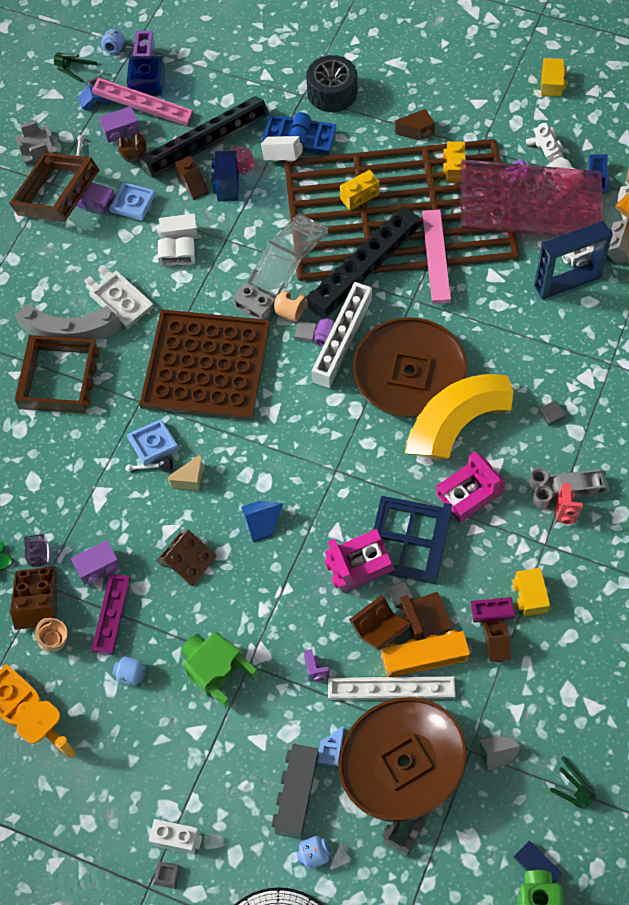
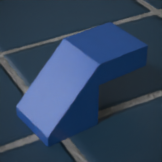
[78,82,114,111]
[588,154,609,192]

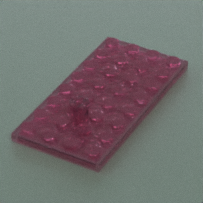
[460,160,603,236]

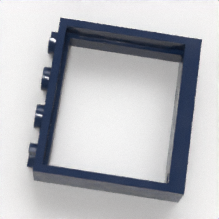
[534,220,613,300]

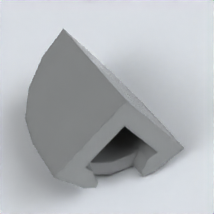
[480,736,520,770]

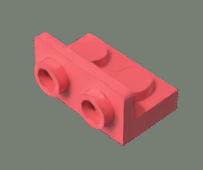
[556,483,583,525]

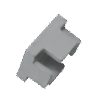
[15,120,58,166]

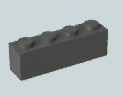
[272,744,319,840]

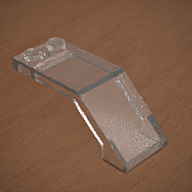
[247,213,329,299]

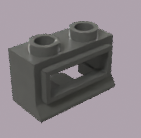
[382,814,429,858]

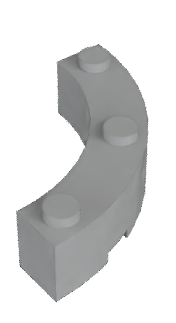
[15,303,122,340]

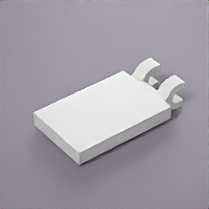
[84,265,154,330]

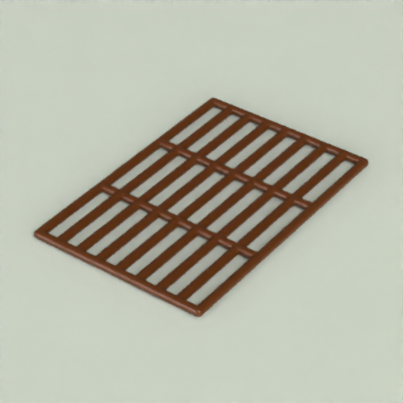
[284,139,520,281]

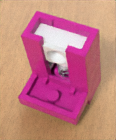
[436,451,505,523]
[324,529,395,593]

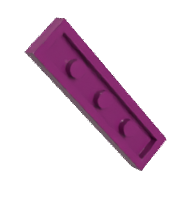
[92,574,131,656]

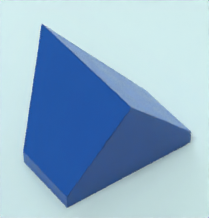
[241,501,283,542]

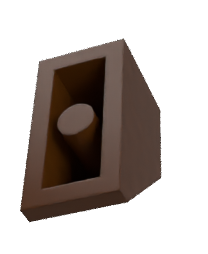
[395,109,435,140]
[175,156,209,200]
[482,620,511,662]

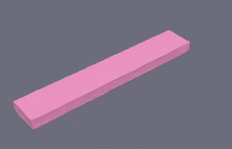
[92,77,193,126]
[422,210,451,304]

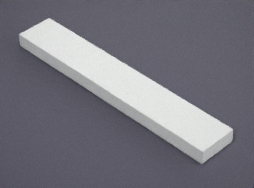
[328,677,455,700]

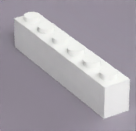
[311,282,372,388]

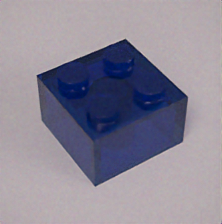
[126,56,165,96]
[211,151,239,201]

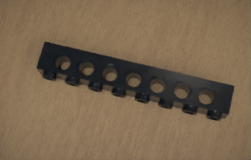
[139,96,269,178]
[307,206,420,319]

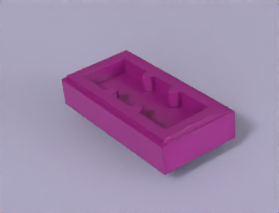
[471,597,515,623]

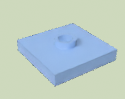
[109,182,156,221]
[127,419,179,466]

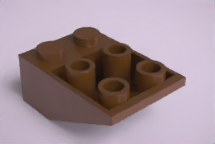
[10,567,57,630]

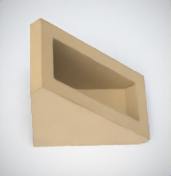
[167,455,203,491]

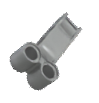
[529,468,610,510]

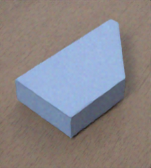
[317,727,345,768]

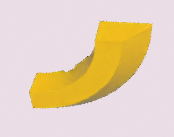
[405,374,513,460]

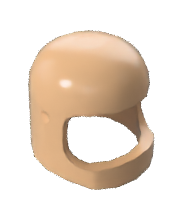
[274,291,307,322]
[35,618,68,653]

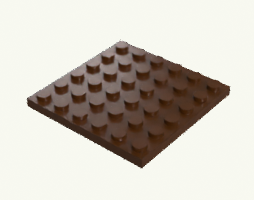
[139,309,270,421]

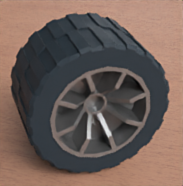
[306,55,358,112]

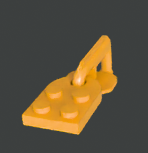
[0,664,75,758]

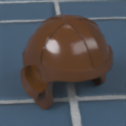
[117,133,147,163]

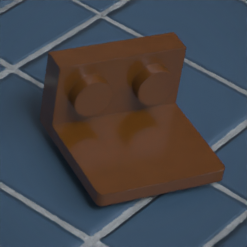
[156,529,217,586]
[399,592,453,641]
[349,596,411,650]

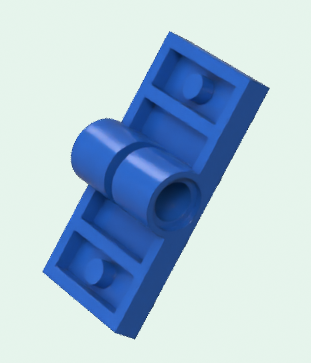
[262,112,337,155]

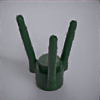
[54,52,97,82]
[550,756,597,808]

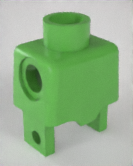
[182,632,258,709]
[517,870,564,905]

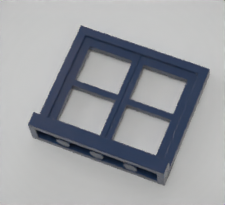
[368,496,452,585]

